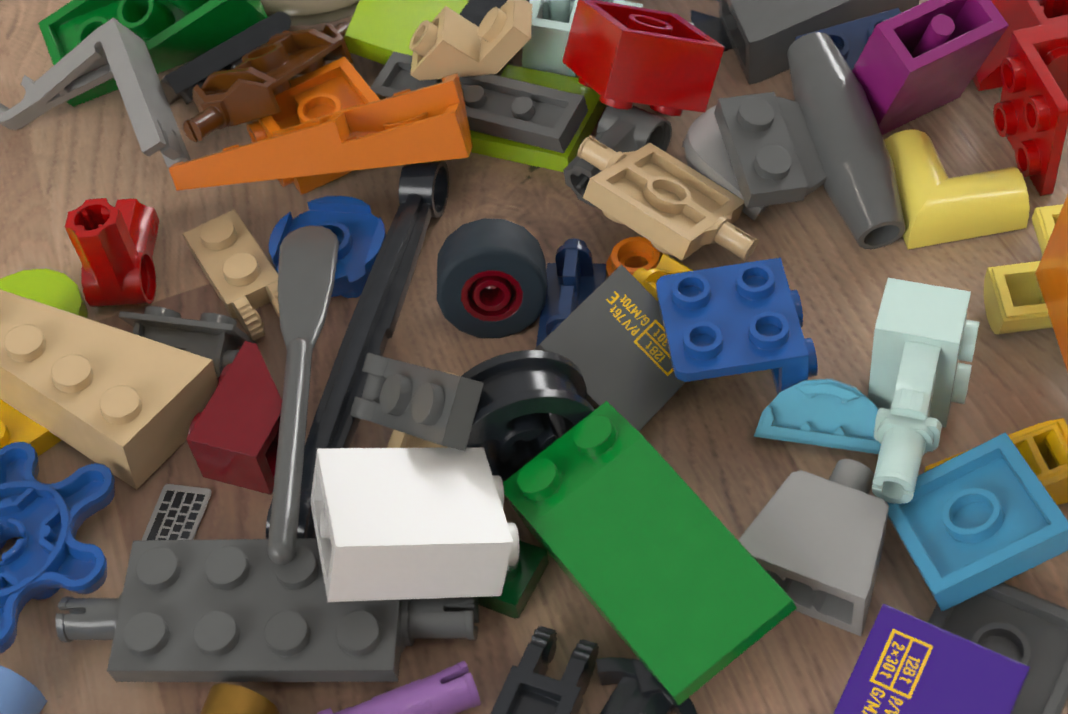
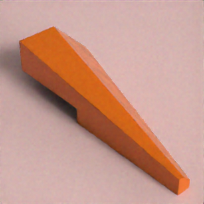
[169,73,473,191]

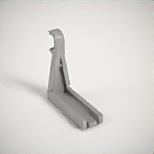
[0,18,191,169]

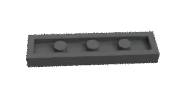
[370,52,588,153]

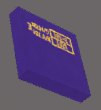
[833,603,1030,714]

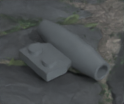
[714,32,906,249]

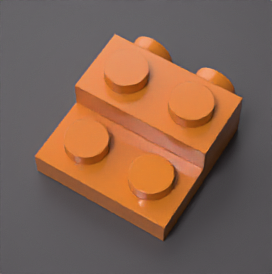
[247,56,380,195]

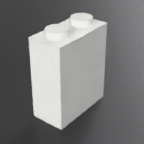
[310,447,519,602]

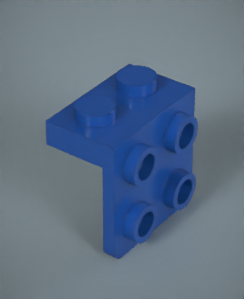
[656,257,818,395]

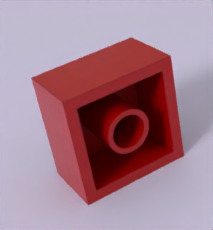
[562,0,725,117]

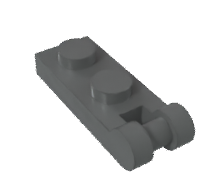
[350,352,484,451]

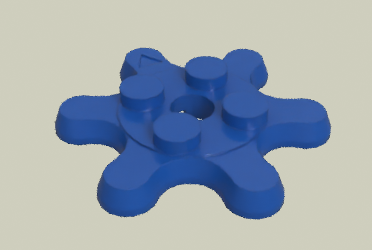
[0,442,115,654]

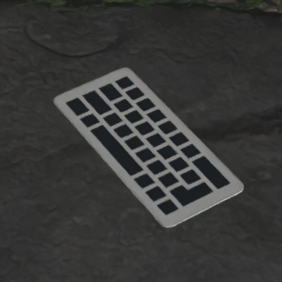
[142,484,212,540]

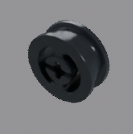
[461,350,594,483]

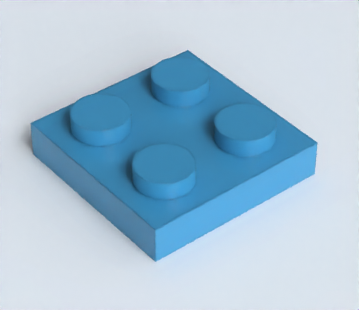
[885,432,1068,612]

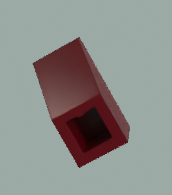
[186,341,282,495]

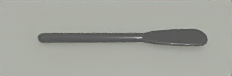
[267,225,339,565]

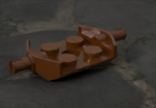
[183,22,353,142]

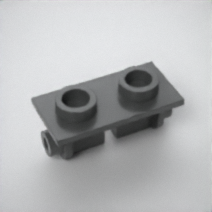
[119,306,255,379]

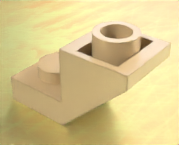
[409,0,532,81]

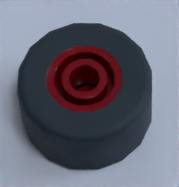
[436,218,547,338]

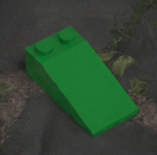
[38,0,267,107]
[503,401,797,705]

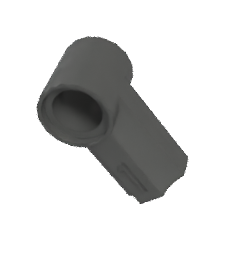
[564,105,672,207]

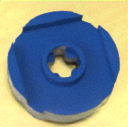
[268,196,387,298]

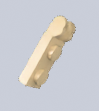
[183,209,279,340]

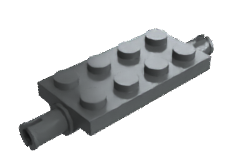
[55,538,479,682]

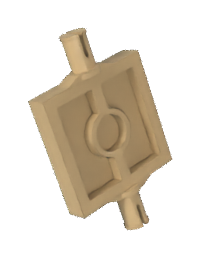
[577,135,759,262]

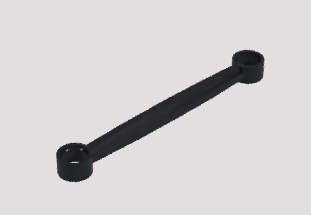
[265,161,449,539]

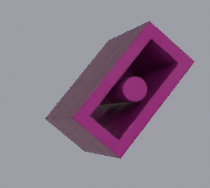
[852,0,1009,135]

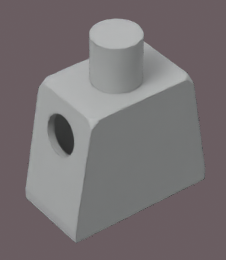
[738,459,889,636]

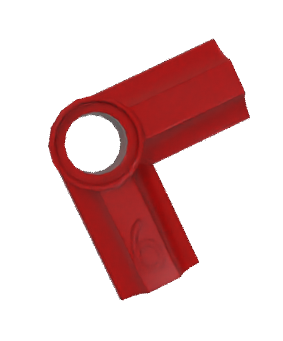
[65,198,160,308]

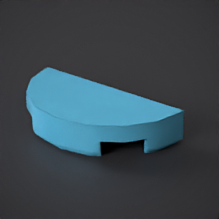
[754,378,881,454]

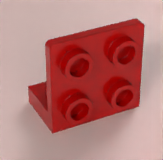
[993,20,1068,196]

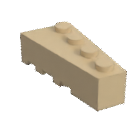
[0,290,218,490]

